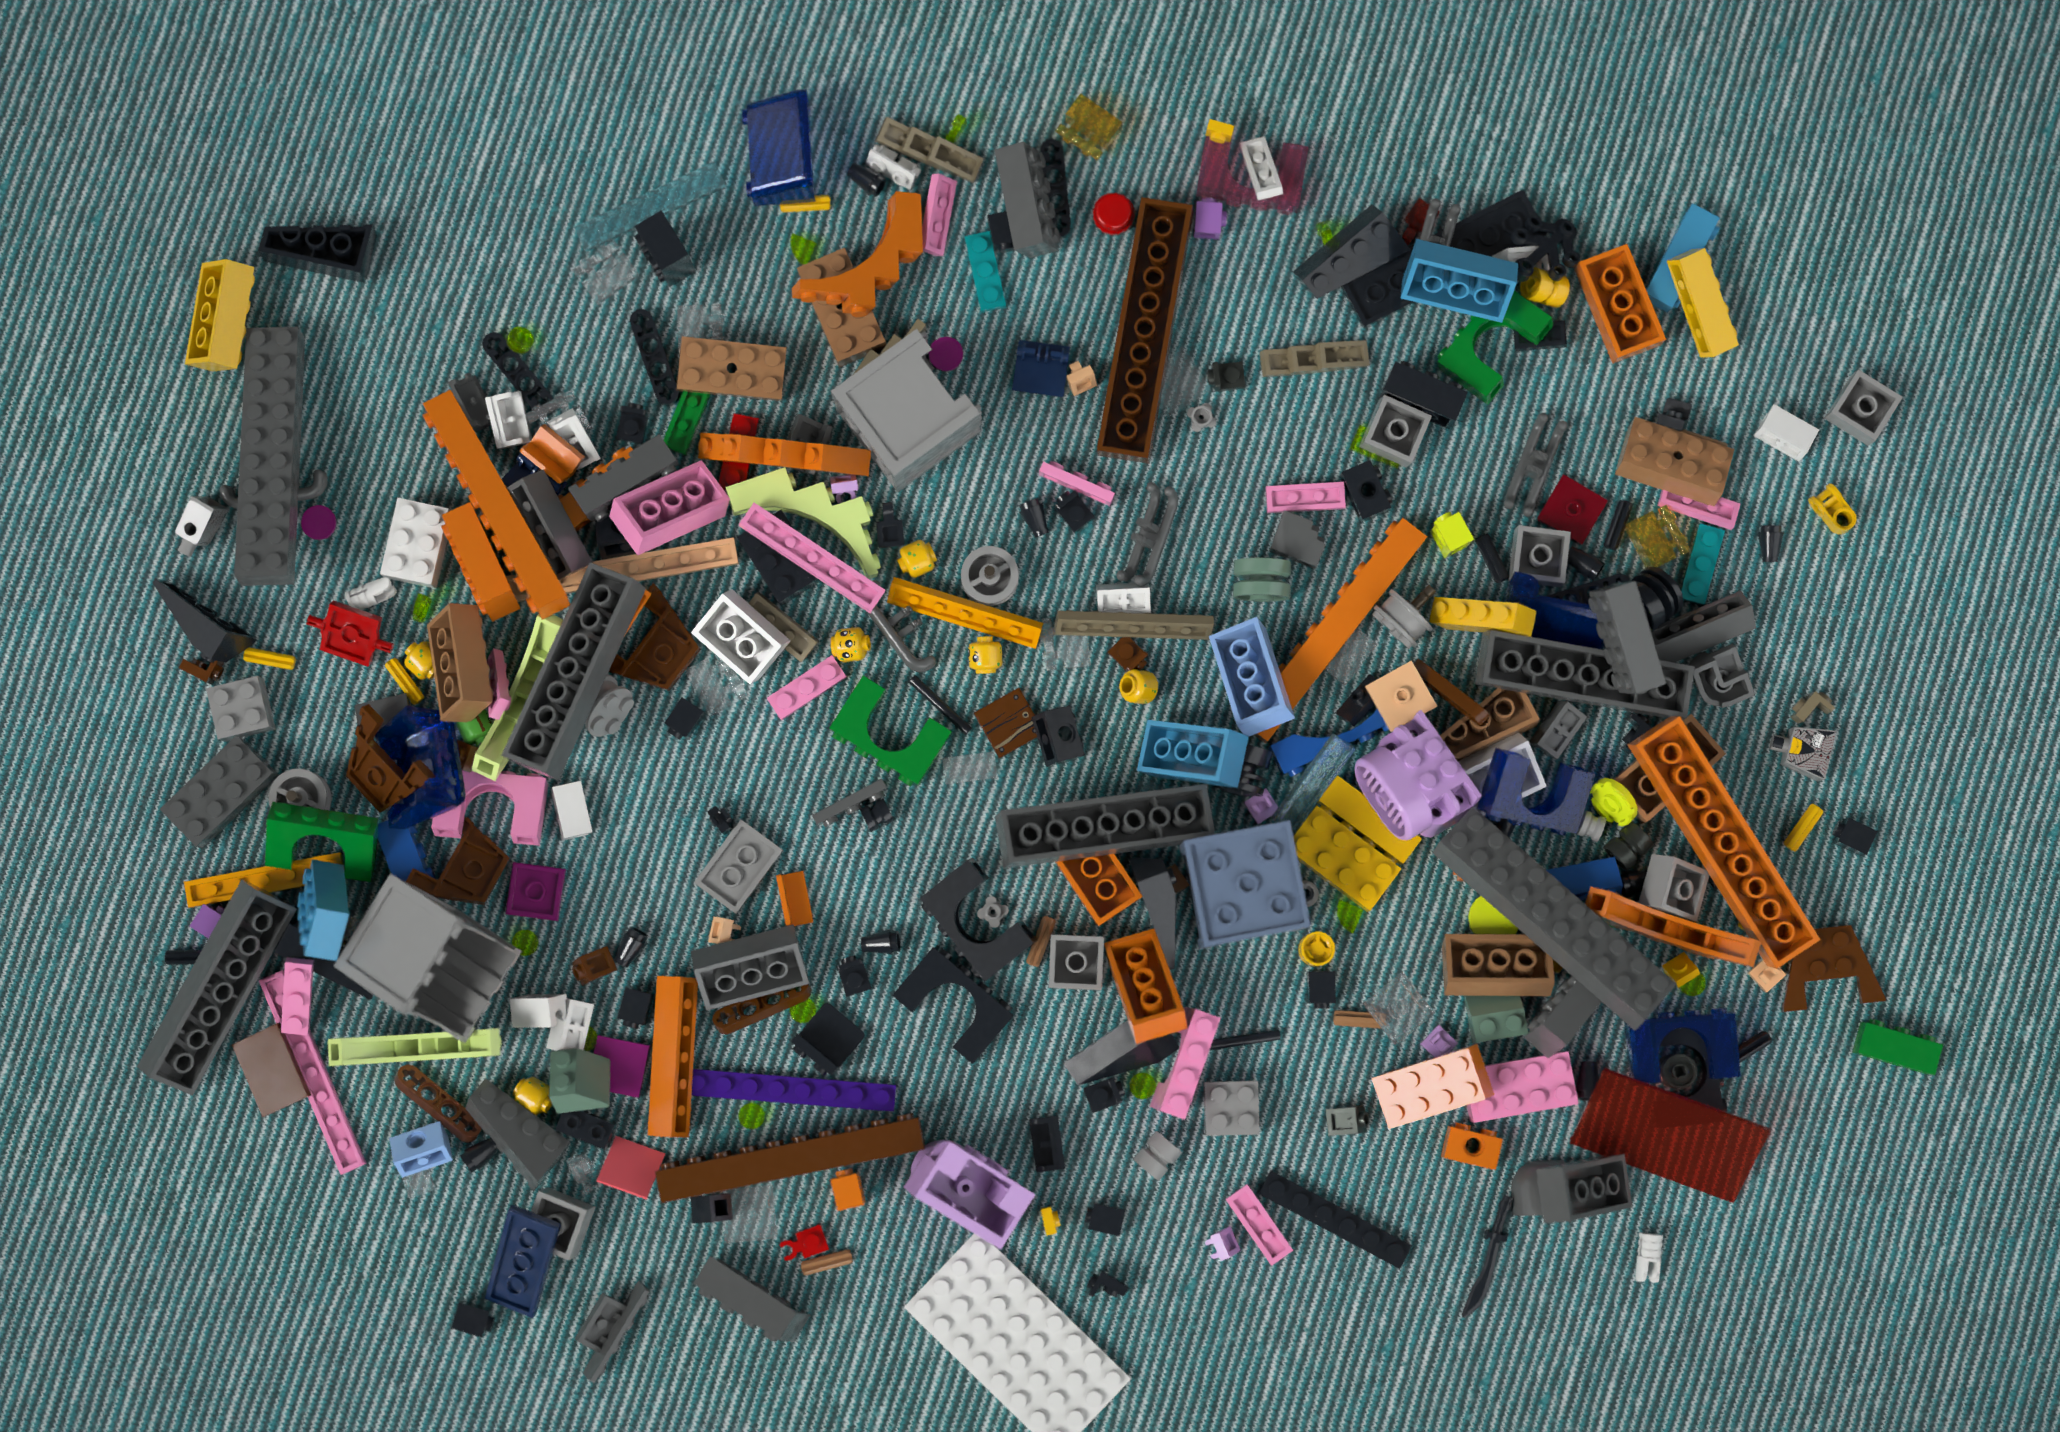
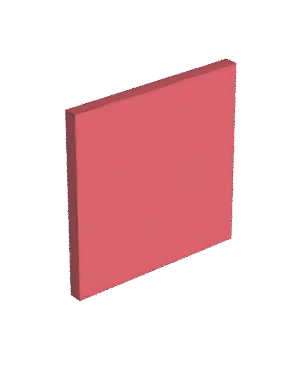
[596,1136,665,1200]

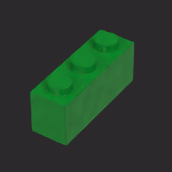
[1852,1019,1943,1075]

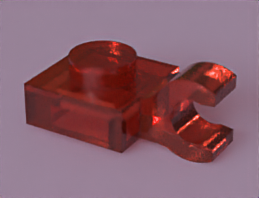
[1402,198,1440,245]

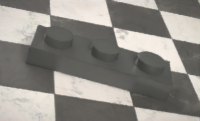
[812,779,888,827]

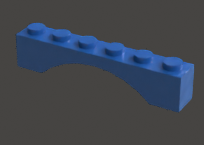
[1269,708,1389,777]

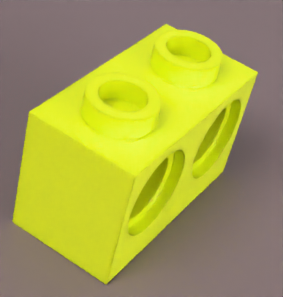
[1430,511,1474,559]

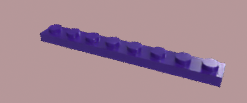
[692,1069,896,1112]

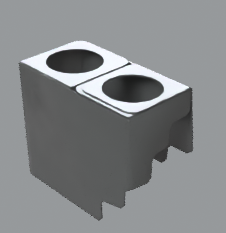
[1269,510,1325,569]

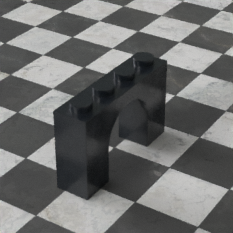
[920,858,1038,982]
[892,947,1014,1064]
[1643,1014,1727,1127]

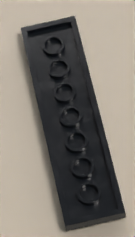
[1341,189,1547,329]

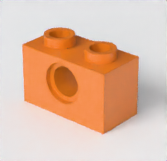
[1441,1122,1503,1170]
[831,1168,866,1211]

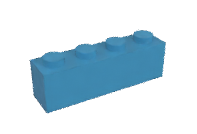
[1646,203,1720,313]

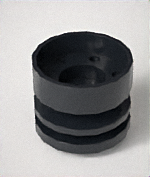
[1631,566,1683,633]
[1209,744,1272,797]

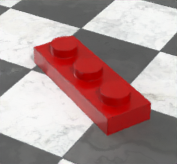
[719,413,760,491]

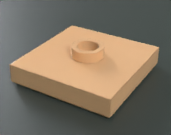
[1365,660,1437,732]

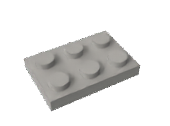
[694,819,784,914]

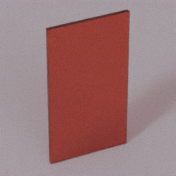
[1569,1068,1771,1203]

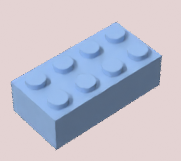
[1209,617,1295,737]

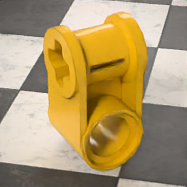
[1808,483,1857,535]

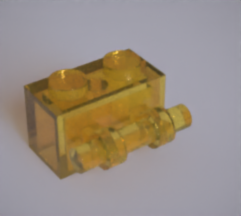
[1055,93,1123,161]
[1625,505,1691,568]

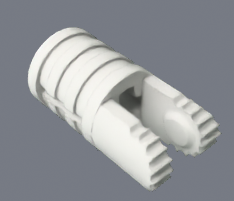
[345,577,397,610]
[1635,1232,1663,1283]

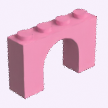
[431,766,548,846]
[1150,1007,1220,1119]

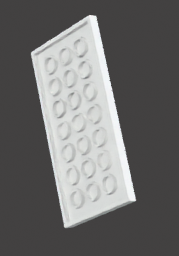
[904,1234,1131,1432]

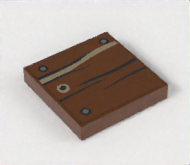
[974,688,1037,759]

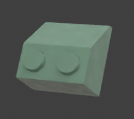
[1464,996,1528,1043]
[549,1048,611,1114]

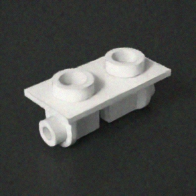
[866,144,921,190]

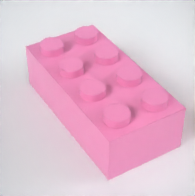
[609,460,730,555]
[1467,1051,1578,1123]

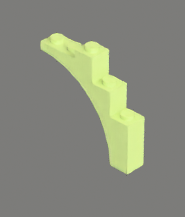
[725,467,881,579]
[472,614,564,781]
[328,1028,502,1066]

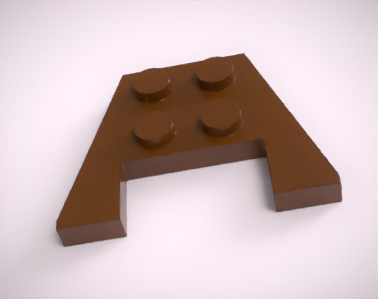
[608,583,701,691]
[346,704,436,813]
[406,816,509,905]
[1781,925,1886,1012]

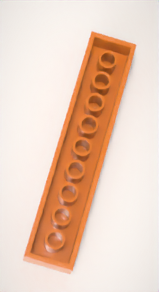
[1627,716,1820,969]

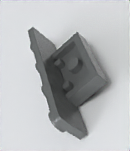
[575,1281,650,1383]

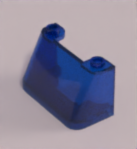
[742,89,816,206]
[1502,571,1604,650]
[375,705,466,830]

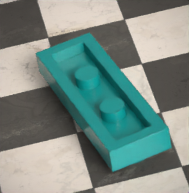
[964,231,1006,313]
[1680,523,1725,606]

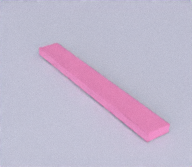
[259,970,367,1175]

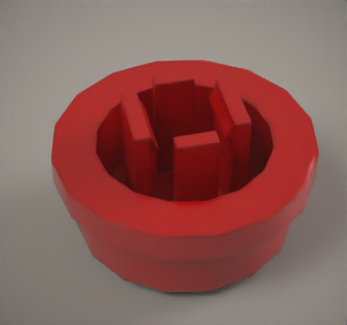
[1093,193,1135,235]

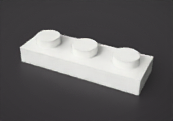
[1240,136,1283,200]

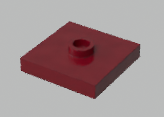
[1536,474,1608,546]

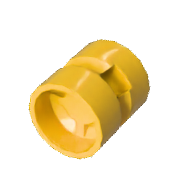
[1520,267,1570,308]
[1298,931,1335,967]

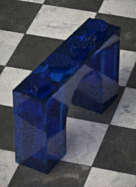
[1477,748,1596,836]
[1624,1008,1741,1085]

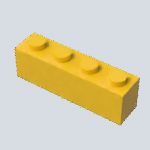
[1666,248,1739,357]
[1429,597,1537,637]
[1317,775,1422,865]

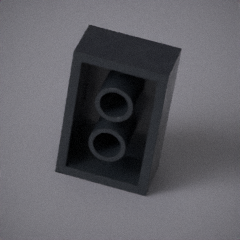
[634,210,696,288]
[1378,361,1468,430]
[737,510,821,606]

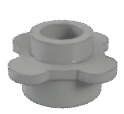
[1187,403,1216,432]
[977,896,1009,928]

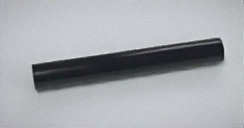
[908,675,972,736]
[1209,1029,1281,1051]

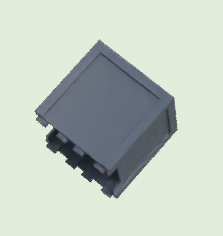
[1179,821,1311,950]

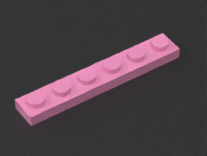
[739,503,886,613]

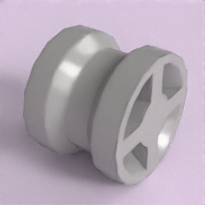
[1577,811,1606,842]

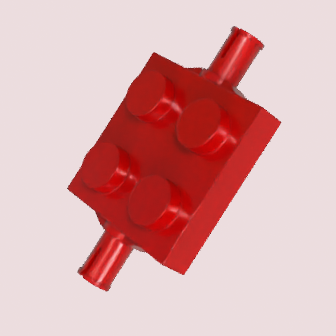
[306,600,394,667]

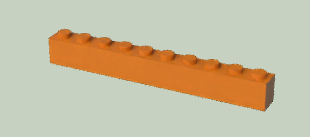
[422,389,570,620]
[1255,518,1428,744]

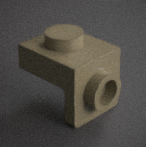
[1790,691,1835,724]

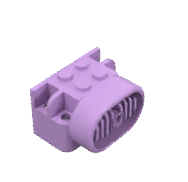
[1355,710,1482,841]
[904,1140,1035,1249]

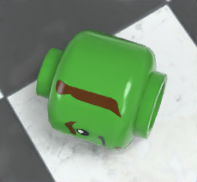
[456,709,493,747]

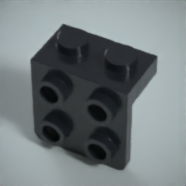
[791,1003,865,1076]

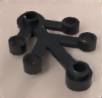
[1510,215,1580,282]

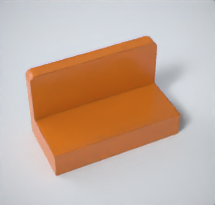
[520,424,585,484]
[776,871,814,927]

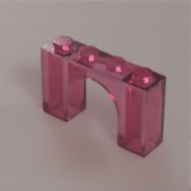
[1196,136,1309,215]

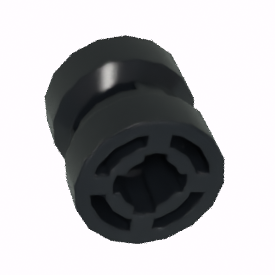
[860,798,894,832]

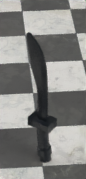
[1462,1194,1514,1318]

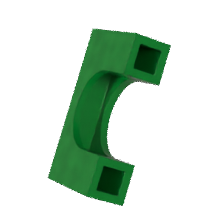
[1437,291,1553,405]
[829,675,952,787]
[265,802,379,882]

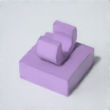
[830,474,858,504]
[1244,788,1280,825]
[1420,1025,1458,1057]
[1205,1226,1241,1261]

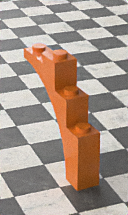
[792,191,923,317]
[698,433,871,476]
[1585,887,1761,967]

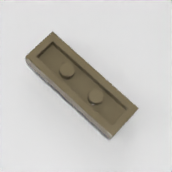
[749,592,819,662]

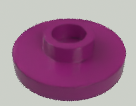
[929,337,963,372]
[301,505,337,540]

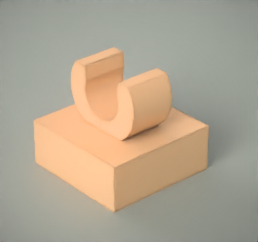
[1067,361,1097,396]
[708,917,741,944]
[1747,959,1786,992]

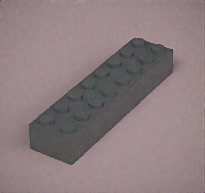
[501,562,646,781]
[1475,630,1695,719]
[995,784,1215,869]
[137,879,297,1096]

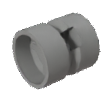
[1133,1131,1182,1181]

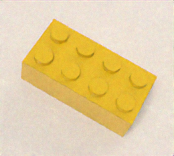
[185,259,255,372]
[1293,805,1402,912]

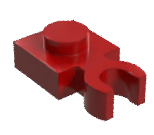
[779,1224,829,1261]

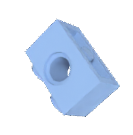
[389,1121,453,1178]

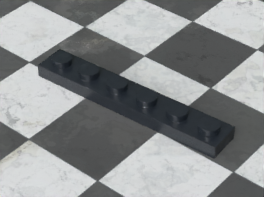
[1258,1170,1412,1269]

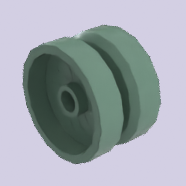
[1233,558,1291,602]

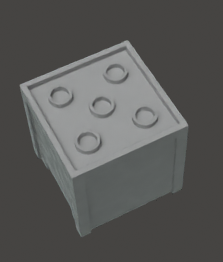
[831,329,982,493]
[334,874,522,1043]

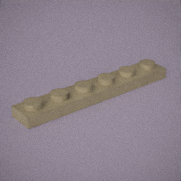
[1054,610,1214,640]

